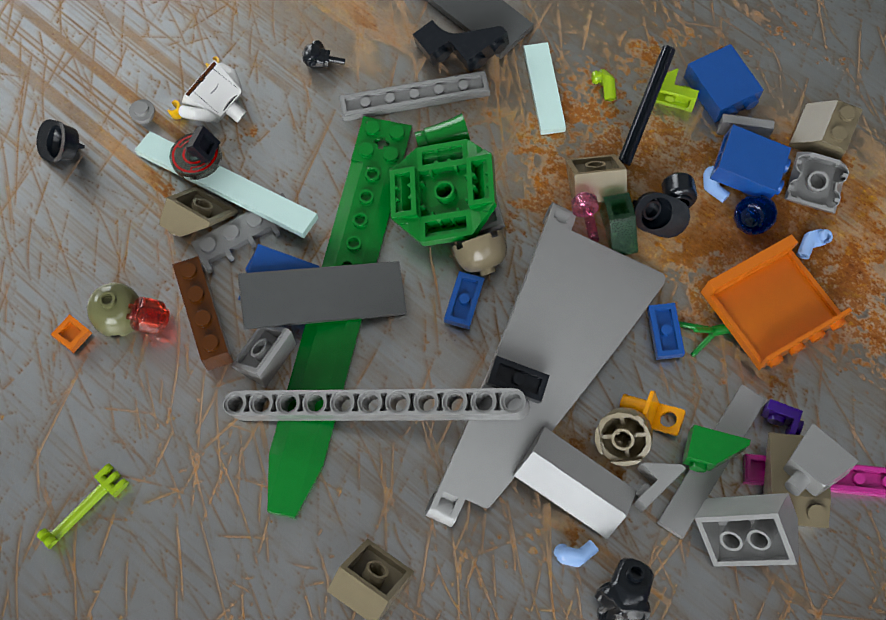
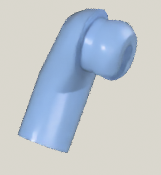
[703,166,730,203]
[554,540,599,567]

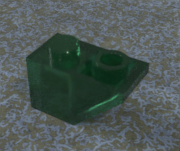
[600,192,638,255]

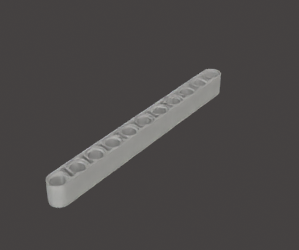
[222,388,530,421]

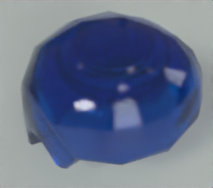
[733,195,778,235]

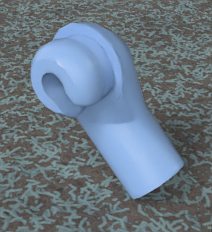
[797,229,833,259]

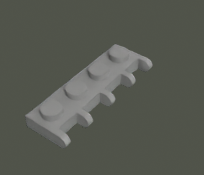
[191,193,287,274]

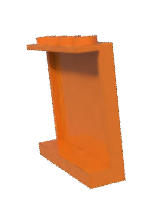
[701,234,852,370]

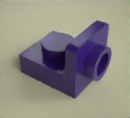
[760,399,804,435]

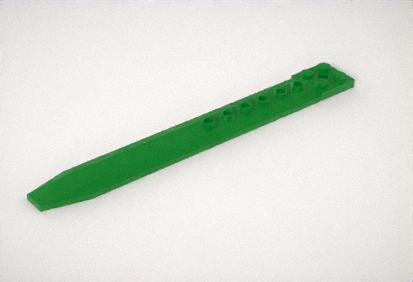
[267,116,413,519]

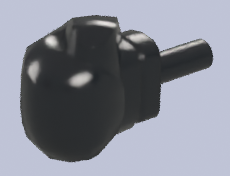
[302,40,345,68]

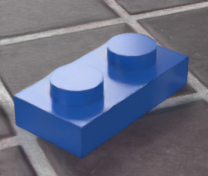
[444,271,485,330]
[647,303,685,360]

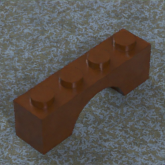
[172,256,233,371]

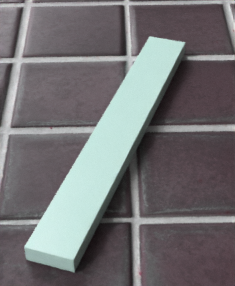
[135,132,319,238]

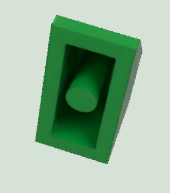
[682,425,751,473]

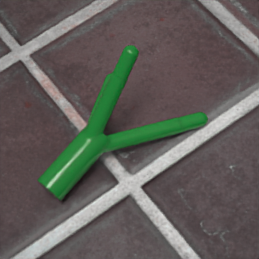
[679,321,730,357]

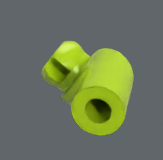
[591,69,617,101]

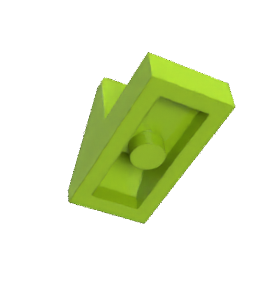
[655,68,699,112]

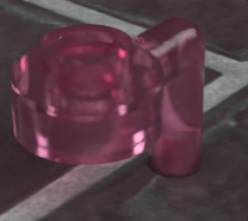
[571,192,599,242]

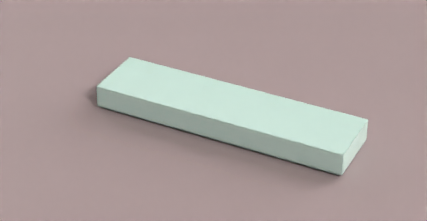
[523,42,566,135]

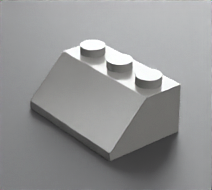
[694,493,799,567]

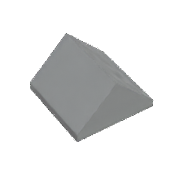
[231,326,297,388]

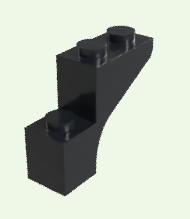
[412,20,509,72]

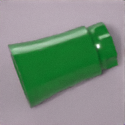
[414,113,470,147]

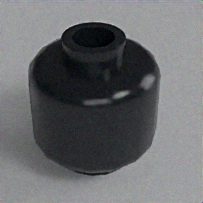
[661,172,697,208]

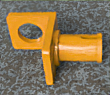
[620,390,686,436]

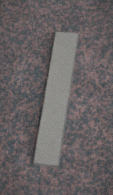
[339,70,490,121]
[657,385,767,539]

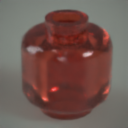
[126,296,170,334]

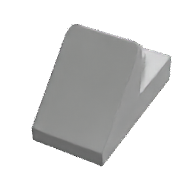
[634,463,686,513]

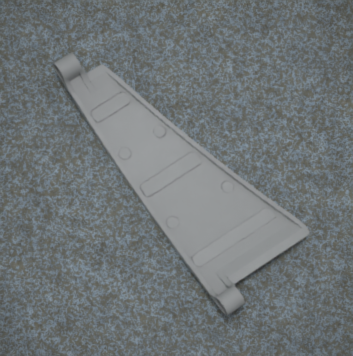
[425,202,665,527]

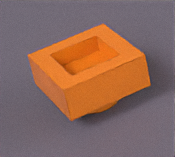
[51,314,92,353]

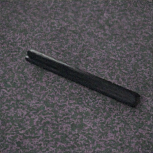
[619,45,675,166]

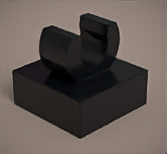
[185,126,221,163]

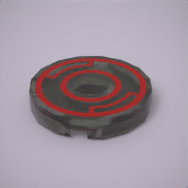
[169,133,222,180]

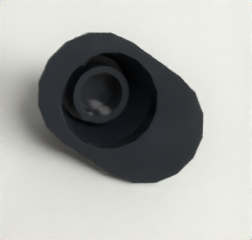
[36,119,85,163]
[632,192,690,238]

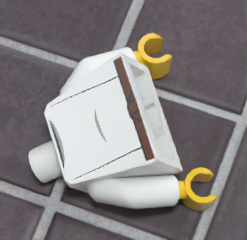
[167,56,247,123]

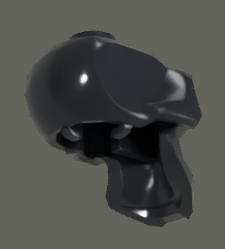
[594,558,654,620]

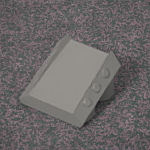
[784,152,849,214]

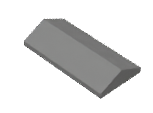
[513,427,637,539]

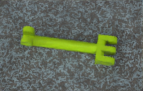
[36,463,129,549]

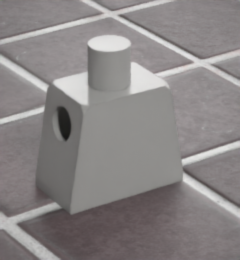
[783,423,859,496]

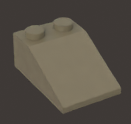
[763,432,831,529]

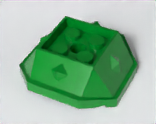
[389,139,497,247]

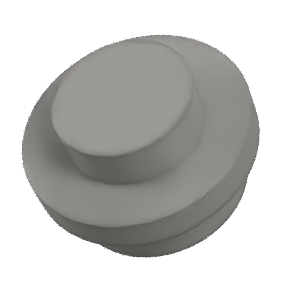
[129,99,155,124]

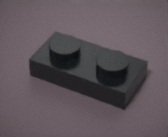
[485,355,550,404]

